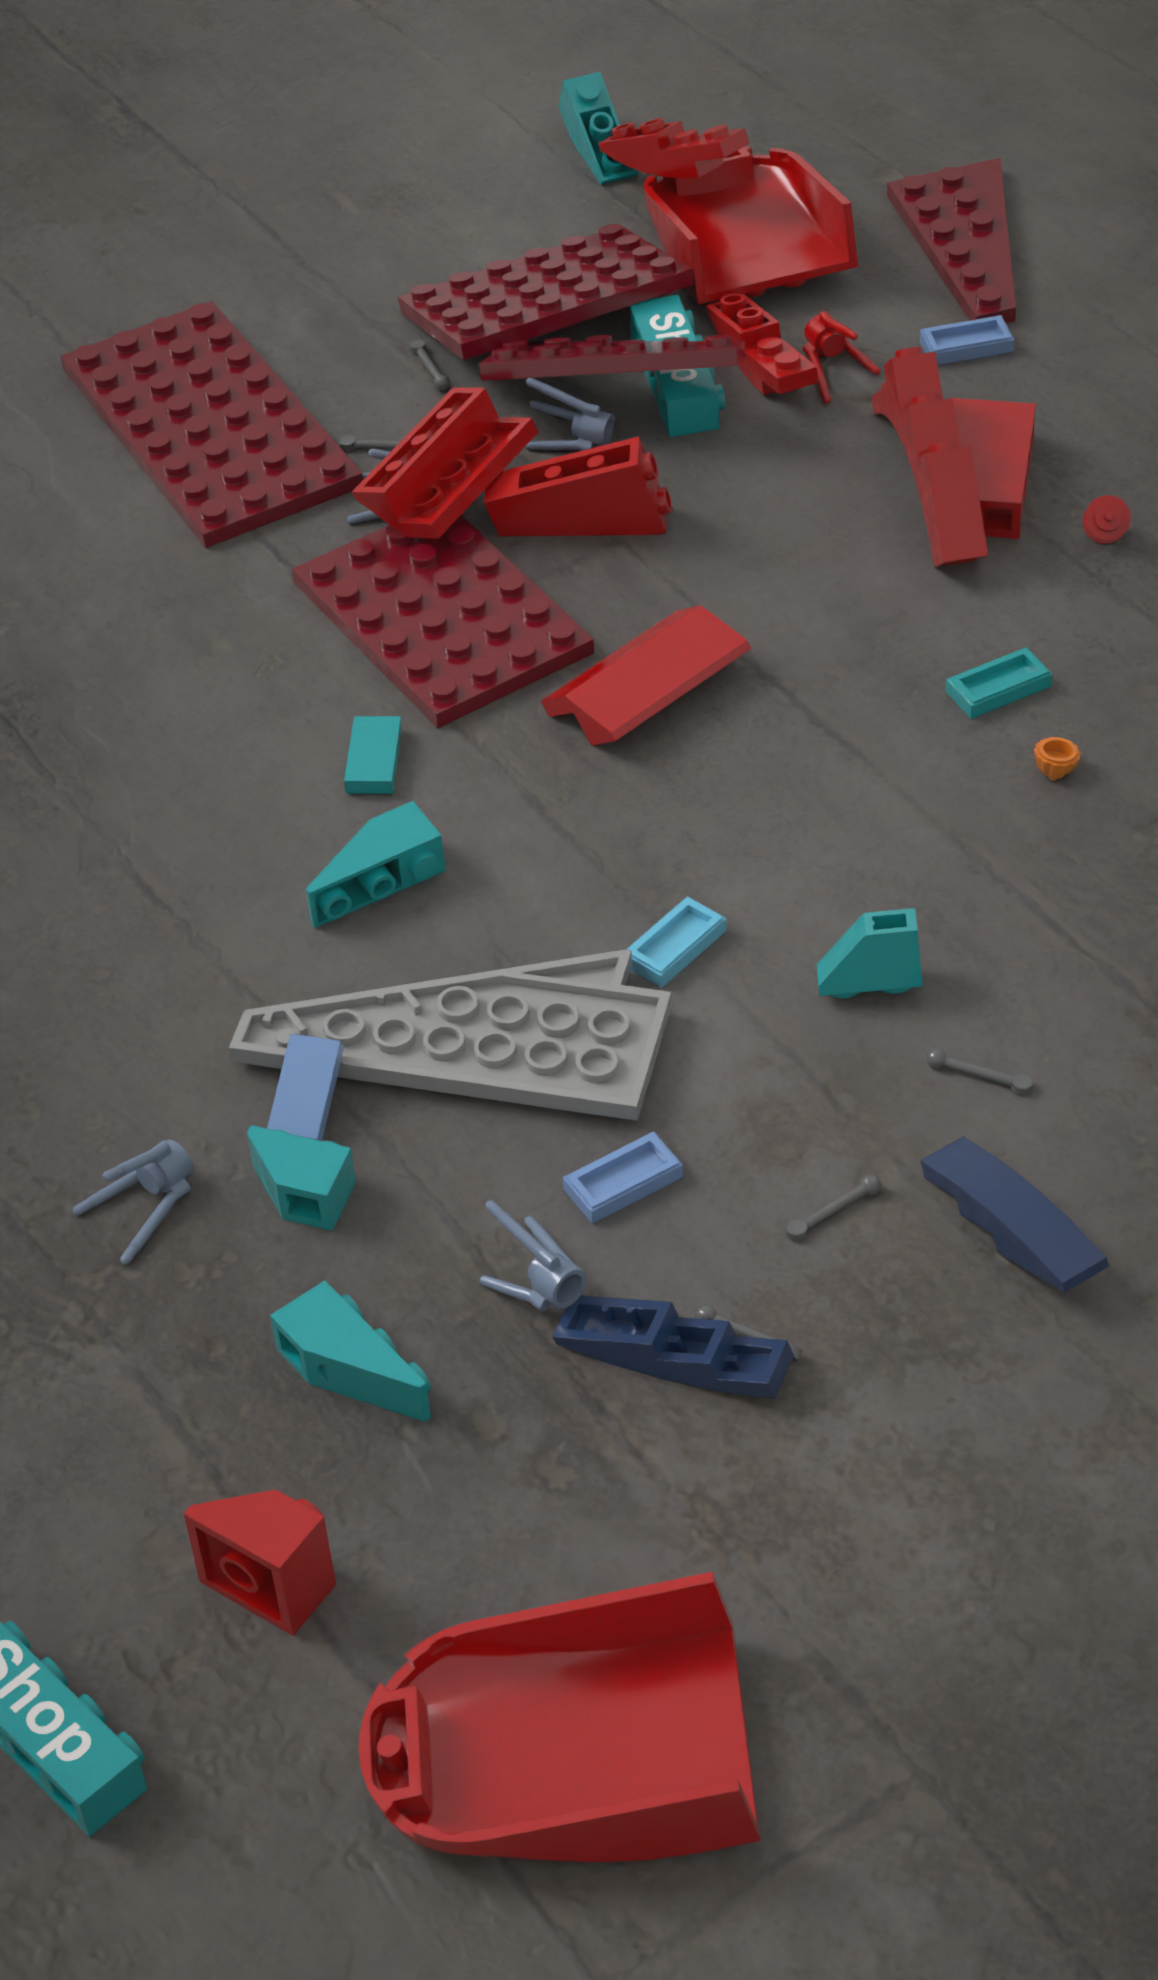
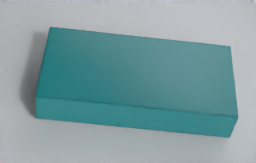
[946,647,1052,719]
[344,716,403,794]

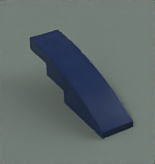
[920,1136,1109,1293]
[552,1295,794,1399]

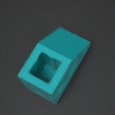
[817,908,923,998]
[247,1125,356,1231]

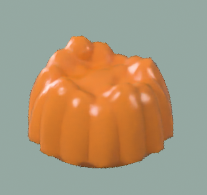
[1034,737,1081,781]

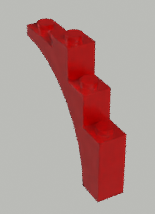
[871,347,988,568]

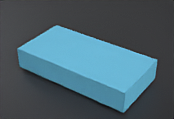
[626,896,727,988]

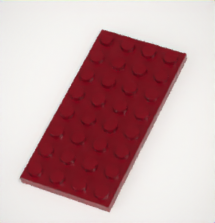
[60,301,363,548]

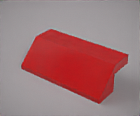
[352,388,538,539]
[541,605,751,746]

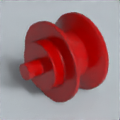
[1082,495,1131,544]

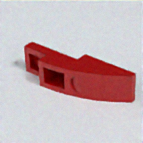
[598,118,750,179]
[706,293,819,395]

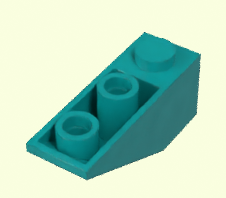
[558,72,639,185]
[305,801,446,929]
[270,1280,431,1422]

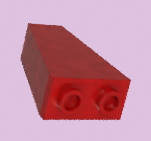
[947,398,1036,539]
[484,436,673,537]

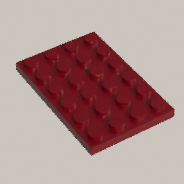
[398,224,694,360]
[292,515,594,729]

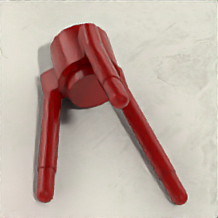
[802,311,881,404]

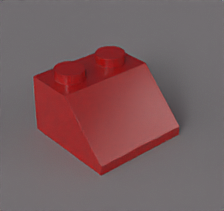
[184,1489,337,1636]

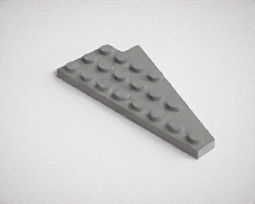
[229,950,672,1121]

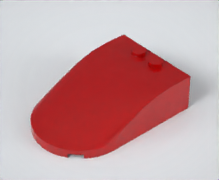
[644,147,858,305]
[359,1572,761,1862]

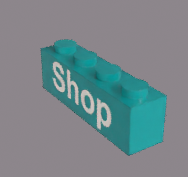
[629,295,726,437]
[0,1620,148,1837]

